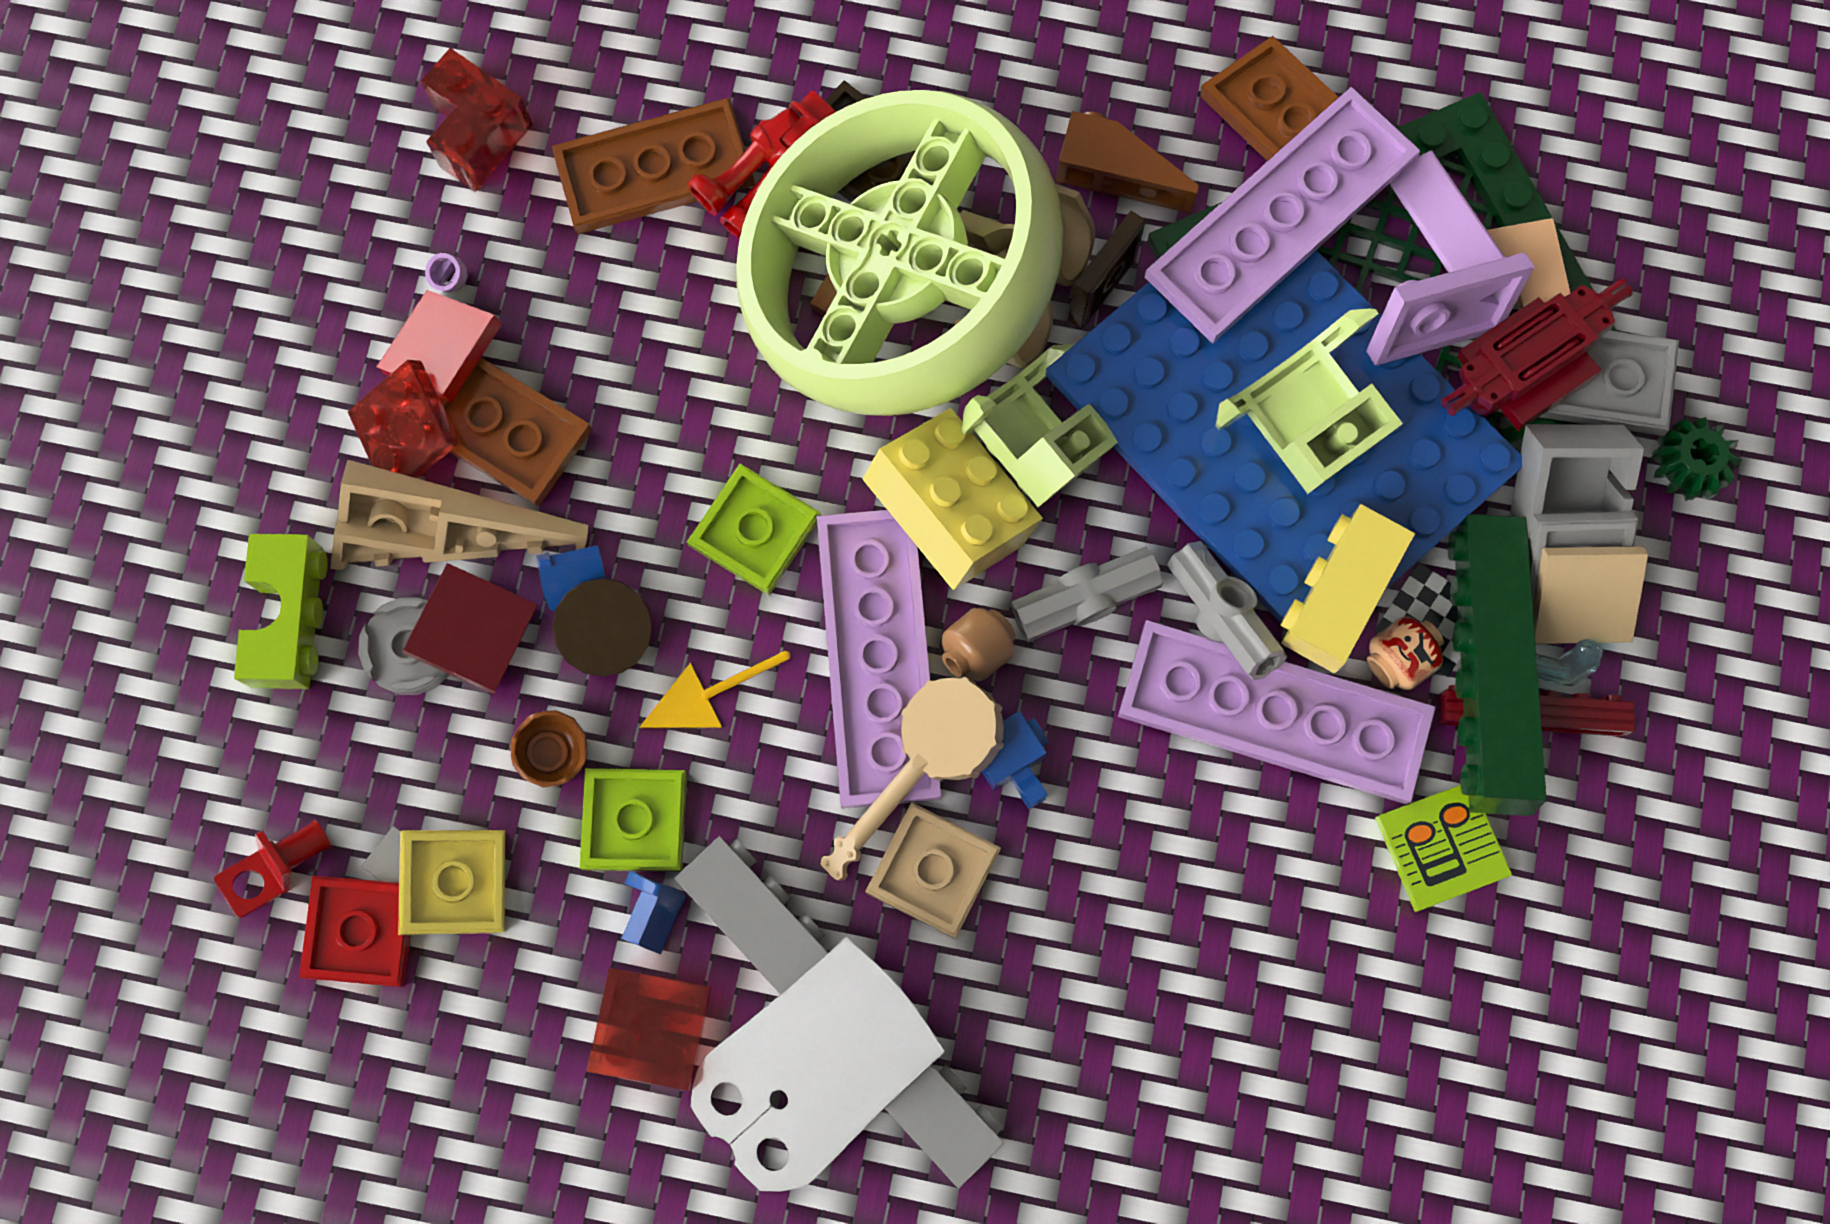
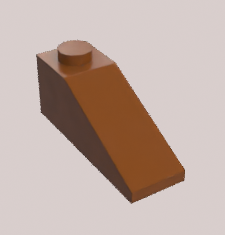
[1056,111,1199,214]

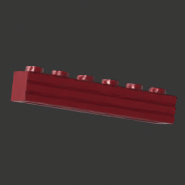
[1438,685,1635,737]

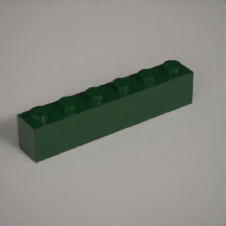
[1448,514,1547,816]

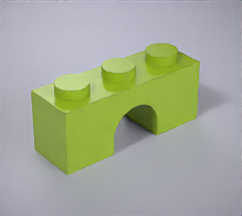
[234,533,328,689]

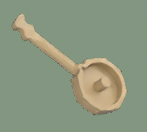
[821,677,1004,881]

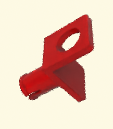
[214,820,331,919]

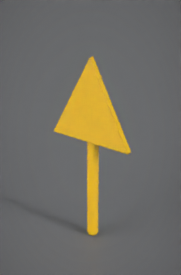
[639,651,790,728]

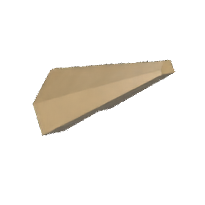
[330,460,589,570]

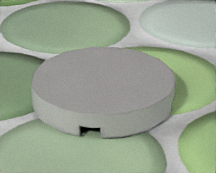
[358,598,450,695]

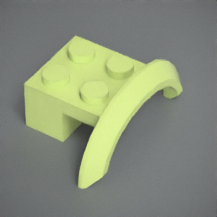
[1215,309,1403,494]
[961,344,1118,507]

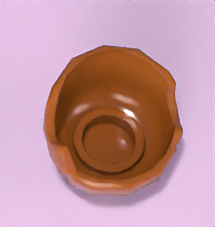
[510,710,588,788]

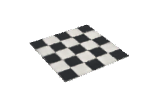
[1374,562,1461,678]

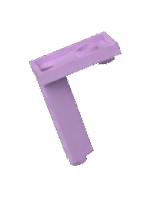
[1366,151,1535,366]

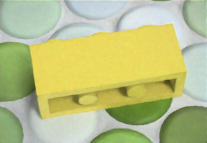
[1280,504,1415,674]

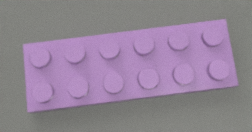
[1144,87,1420,344]
[817,510,941,809]
[1117,620,1435,804]

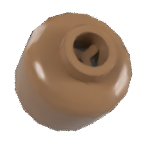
[942,608,1015,681]

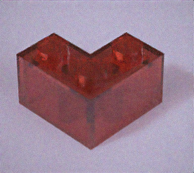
[420,47,533,192]

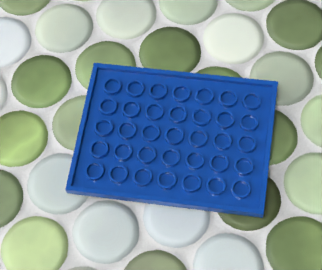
[1045,250,1522,631]

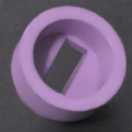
[425,253,468,293]

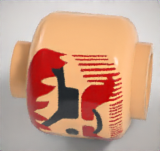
[1367,617,1444,690]

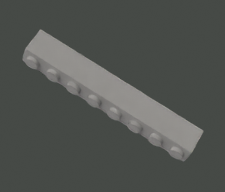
[674,836,1004,1189]

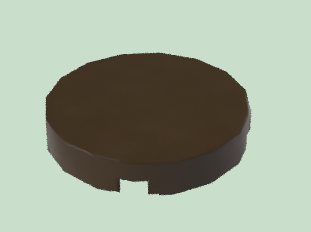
[552,577,653,677]

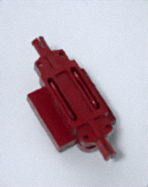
[1441,278,1633,431]

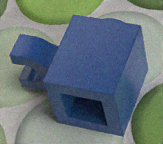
[982,711,1048,810]

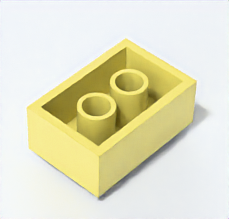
[863,408,1043,590]

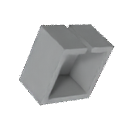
[1510,424,1644,539]

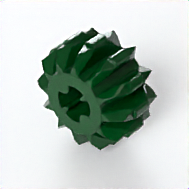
[1650,417,1742,501]

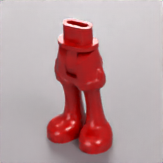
[687,90,835,240]

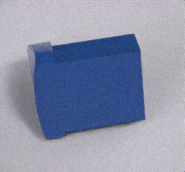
[536,545,606,611]
[621,871,686,955]

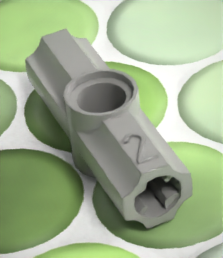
[1167,541,1287,681]
[1011,546,1164,643]

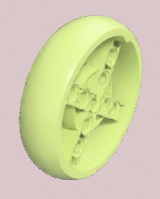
[736,90,1063,416]

